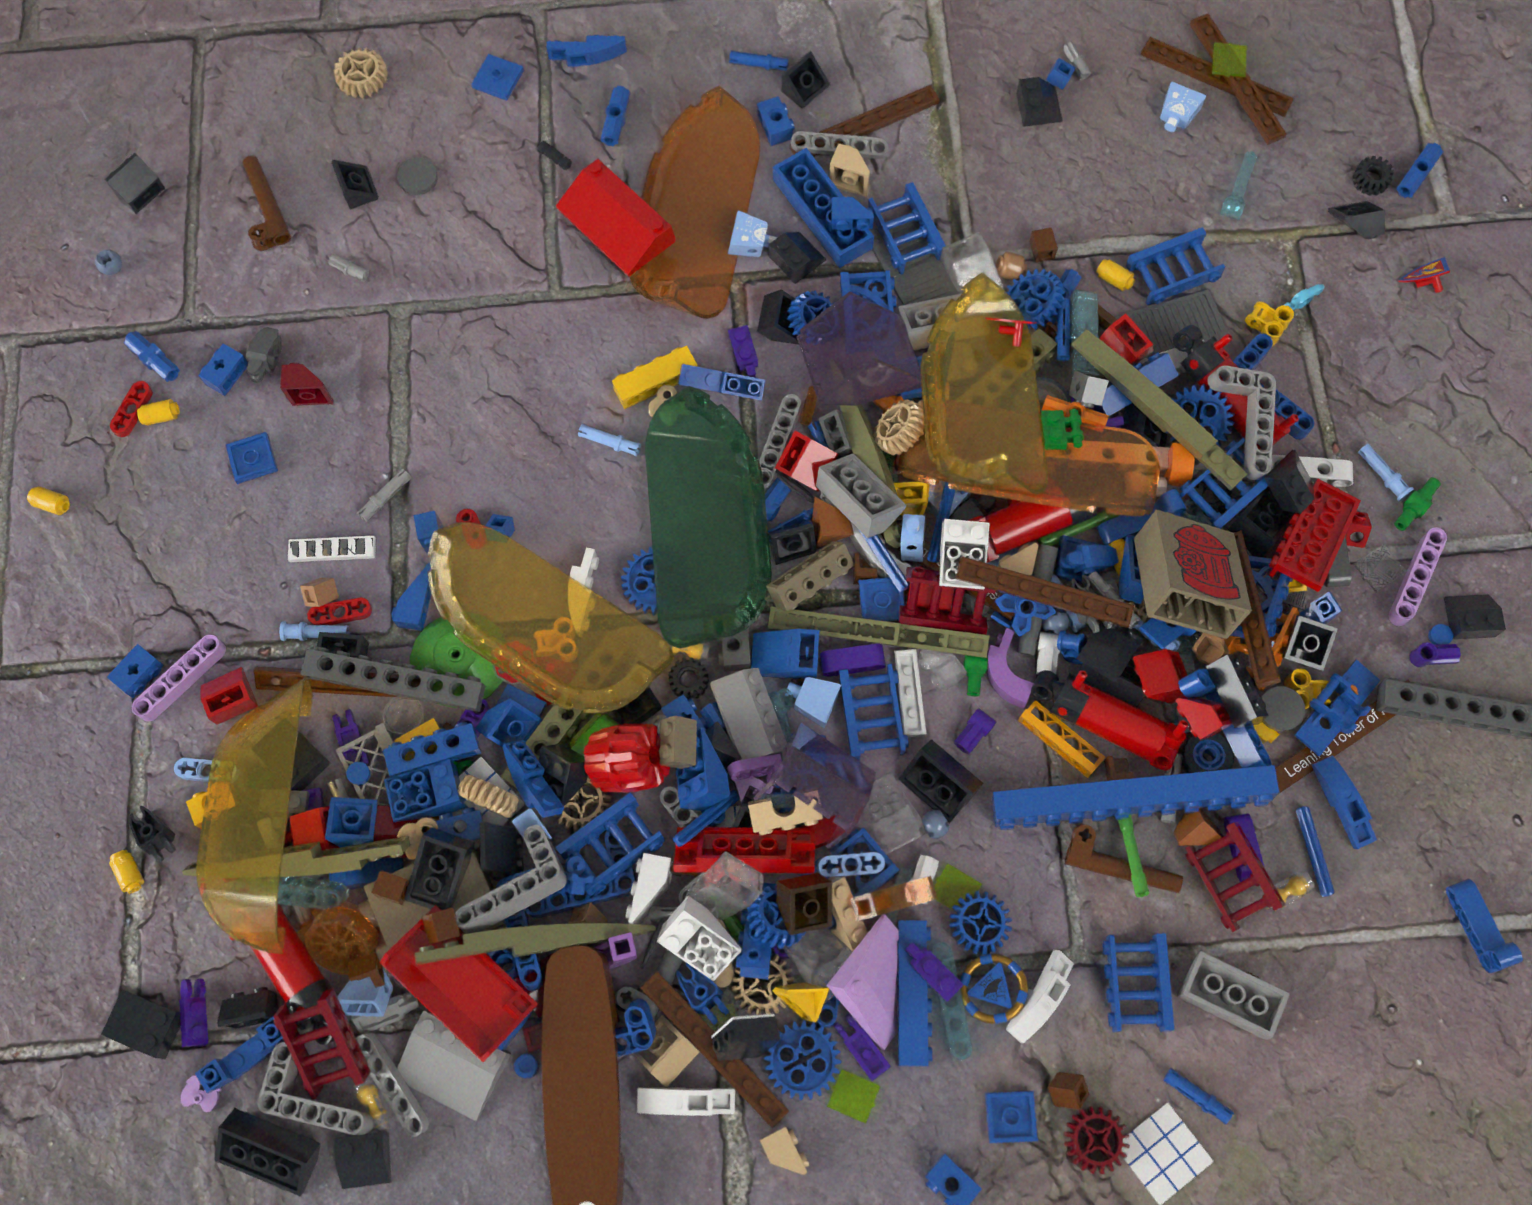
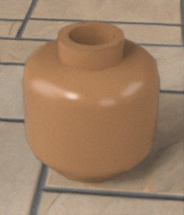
[995,251,1027,281]

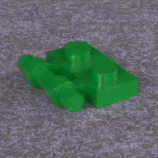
[1040,409,1084,450]

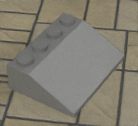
[397,1011,511,1121]

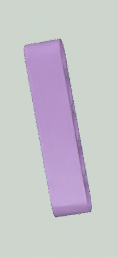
[1388,527,1447,626]
[132,635,226,722]

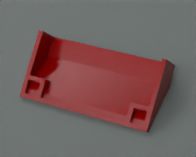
[556,159,676,277]
[379,905,538,1063]

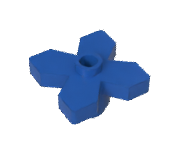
[995,593,1056,636]

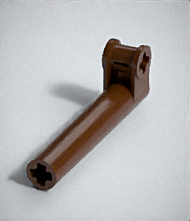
[242,156,291,251]
[1065,825,1183,894]

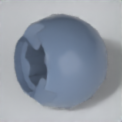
[95,250,122,275]
[1042,612,1070,634]
[921,810,950,839]

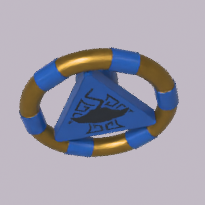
[959,954,1028,1024]

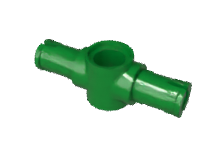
[1394,477,1441,531]
[963,654,988,697]

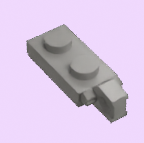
[351,992,420,1034]

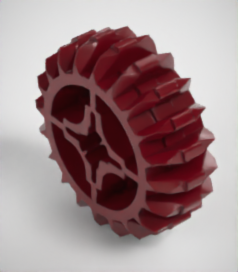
[1063,1106,1130,1174]

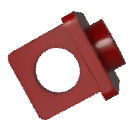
[1345,511,1372,548]

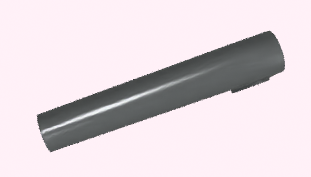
[1017,545,1058,656]
[616,949,683,1020]

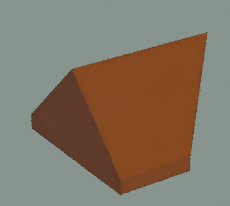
[812,496,854,548]
[1174,808,1223,846]

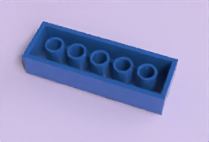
[773,148,874,268]

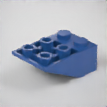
[751,629,819,679]
[676,728,730,811]
[384,759,466,822]

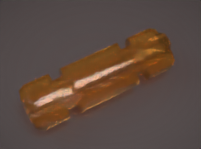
[800,386,820,426]

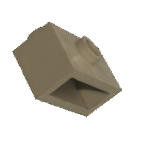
[659,716,697,769]

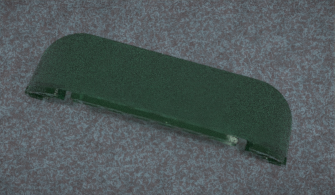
[645,386,772,648]

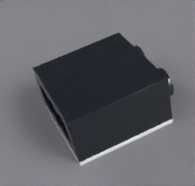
[712,1014,781,1061]

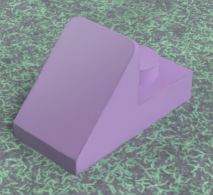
[734,777,774,804]

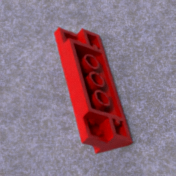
[673,827,815,874]

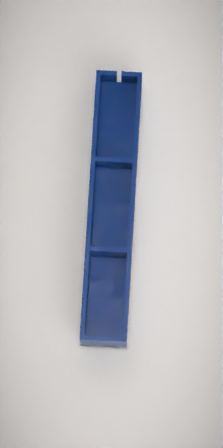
[992,765,1279,830]

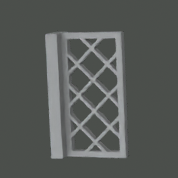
[336,723,395,805]

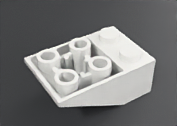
[939,519,990,590]
[626,853,673,925]
[657,895,742,981]

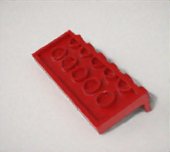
[1269,478,1361,592]

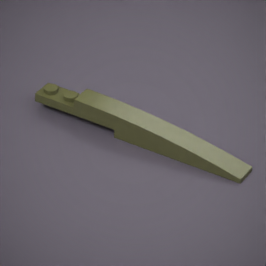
[1071,329,1248,491]
[828,360,902,549]
[768,607,990,658]
[182,836,411,878]
[415,923,655,965]

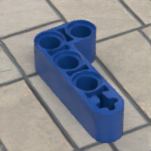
[1096,489,1187,545]
[1446,879,1523,973]
[615,999,657,1057]

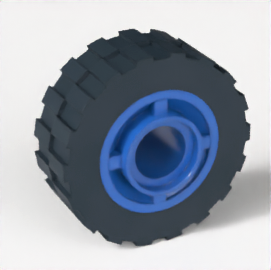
[1181,733,1235,773]

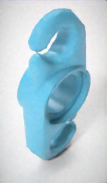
[1284,284,1325,311]

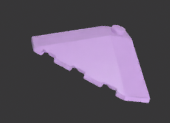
[826,914,899,1050]

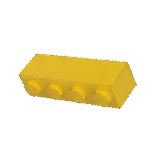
[612,345,698,410]

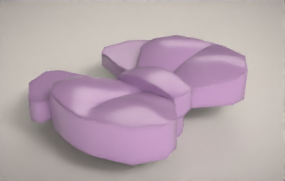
[181,1075,221,1112]

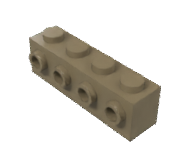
[766,541,854,611]

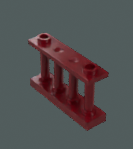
[898,566,996,635]
[1185,822,1286,932]
[273,988,371,1100]

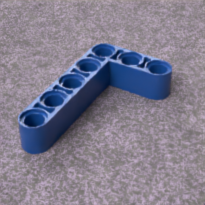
[1233,334,1314,440]
[1178,669,1272,768]
[525,829,636,918]
[497,868,544,991]

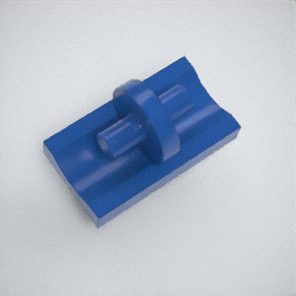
[554,856,594,895]

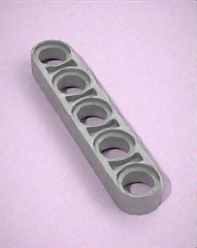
[791,131,888,159]
[356,1032,429,1137]

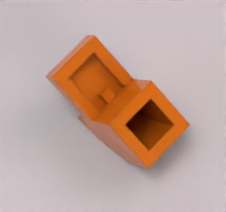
[1164,443,1195,486]

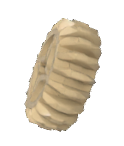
[334,48,388,99]
[873,399,928,456]
[458,775,519,818]
[554,776,612,832]
[732,955,795,1015]

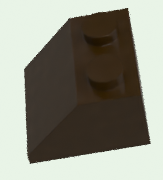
[777,873,832,935]

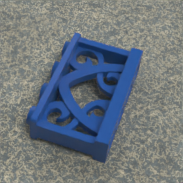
[840,270,900,356]
[1230,556,1293,638]
[797,828,900,931]

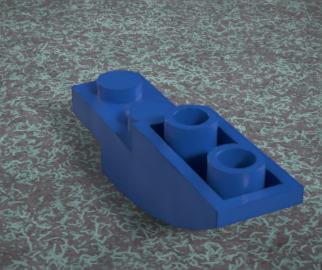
[546,35,627,67]
[678,364,766,400]
[503,740,564,818]
[1312,756,1377,849]

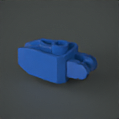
[1058,543,1119,576]
[676,963,730,1025]

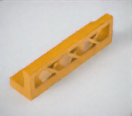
[1018,700,1106,778]

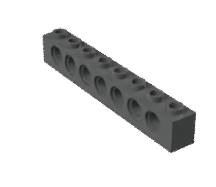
[300,647,486,712]
[1376,678,1532,739]

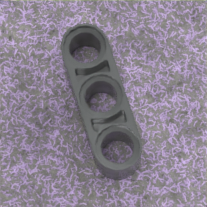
[1324,536,1351,587]

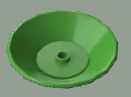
[410,612,509,708]

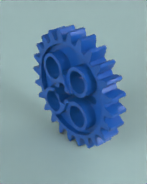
[999,269,1065,332]
[1166,384,1235,447]
[621,546,692,616]
[764,1020,841,1101]

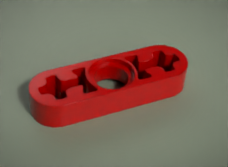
[110,381,153,437]
[307,597,372,625]

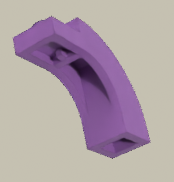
[986,628,1034,709]
[595,932,637,969]

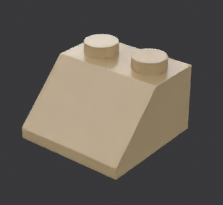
[830,143,870,197]
[632,1015,699,1088]

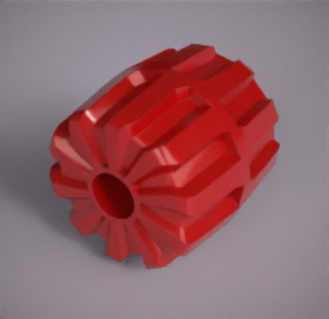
[583,724,670,793]

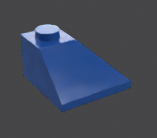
[475,698,543,747]
[325,797,378,847]

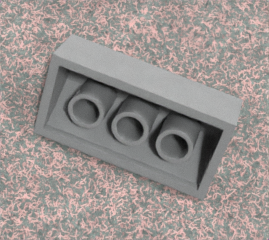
[898,290,990,351]
[816,454,906,538]
[710,668,789,760]
[1177,951,1290,1040]

